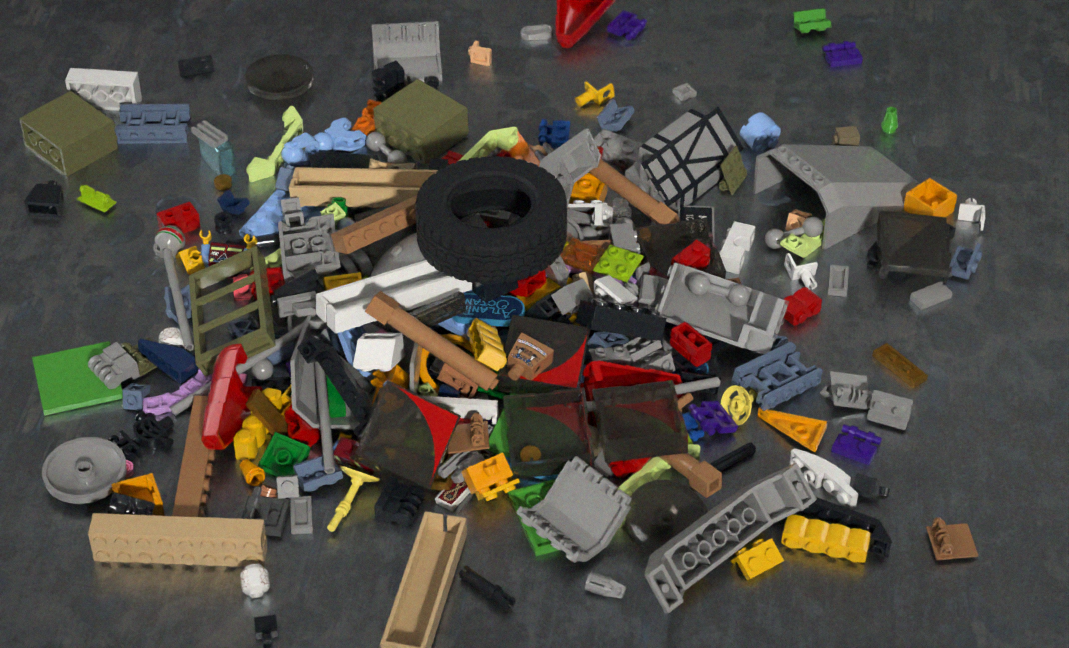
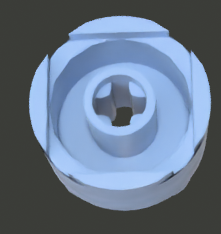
[740,112,781,155]

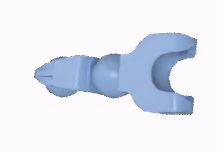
[281,118,367,168]

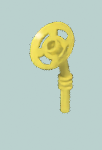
[721,377,761,425]
[327,466,380,532]

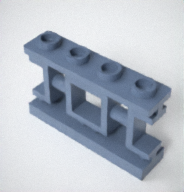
[115,104,191,144]
[731,342,823,411]

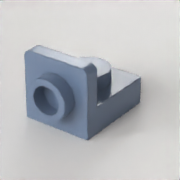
[123,383,150,410]

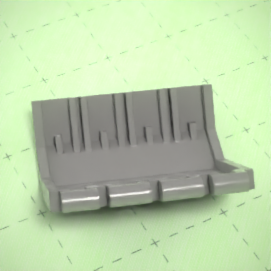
[372,21,442,85]
[516,456,632,563]

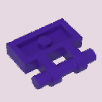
[607,10,647,41]
[822,41,863,67]
[689,401,738,436]
[831,424,882,465]

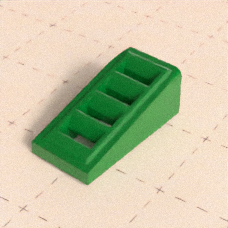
[326,375,346,418]

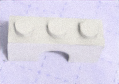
[716,221,756,274]

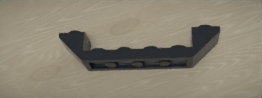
[297,335,379,445]
[782,497,892,558]

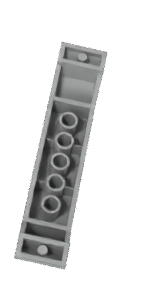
[539,129,601,287]
[644,463,817,613]

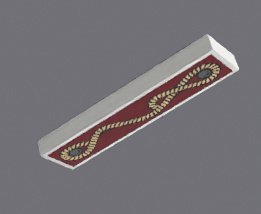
[435,449,495,511]

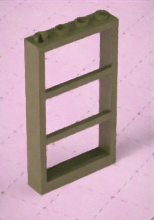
[189,246,276,377]

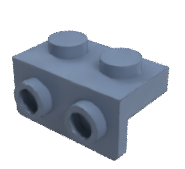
[597,99,635,132]
[947,243,983,280]
[164,284,192,324]
[293,455,343,491]

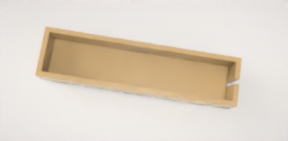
[289,167,438,208]
[380,511,467,648]
[88,513,268,567]

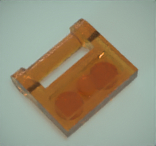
[561,237,607,274]

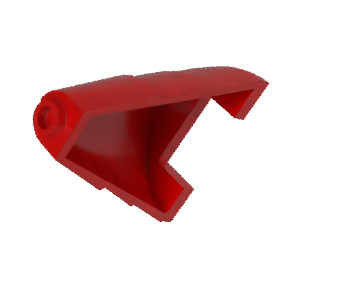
[556,0,616,48]
[201,344,263,450]
[580,360,685,441]

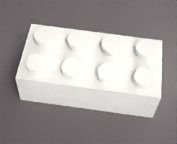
[65,68,142,111]

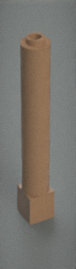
[589,158,680,234]
[365,291,499,391]
[606,401,722,498]

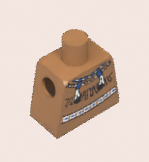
[507,333,554,381]

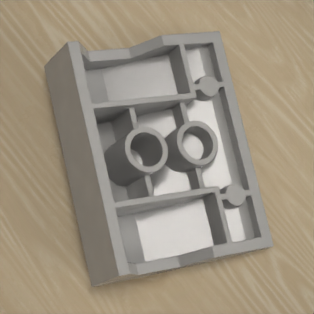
[278,214,341,284]

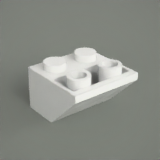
[594,275,638,307]
[353,333,405,372]

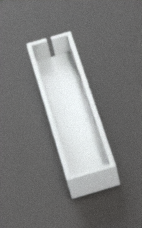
[316,260,472,334]

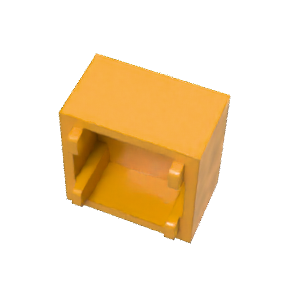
[567,173,607,215]
[903,178,957,225]
[111,473,165,516]

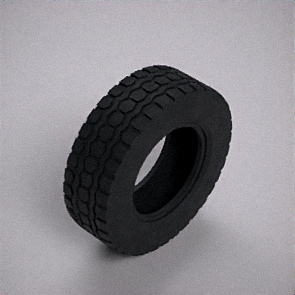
[415,156,567,284]

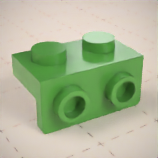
[793,8,831,33]

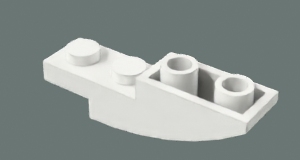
[790,449,858,510]

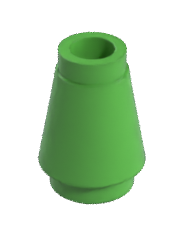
[881,107,898,133]

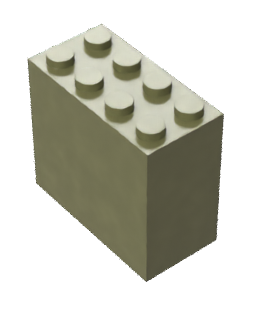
[373,79,469,165]
[19,91,118,177]

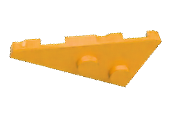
[758,408,827,452]

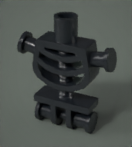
[108,412,174,462]

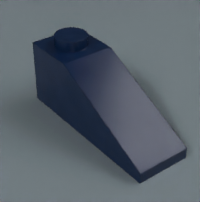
[138,339,198,384]

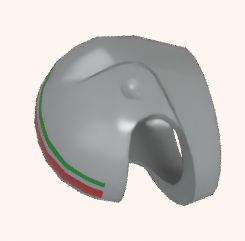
[153,225,185,258]

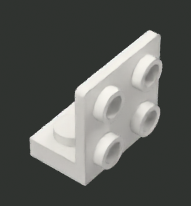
[568,200,613,229]

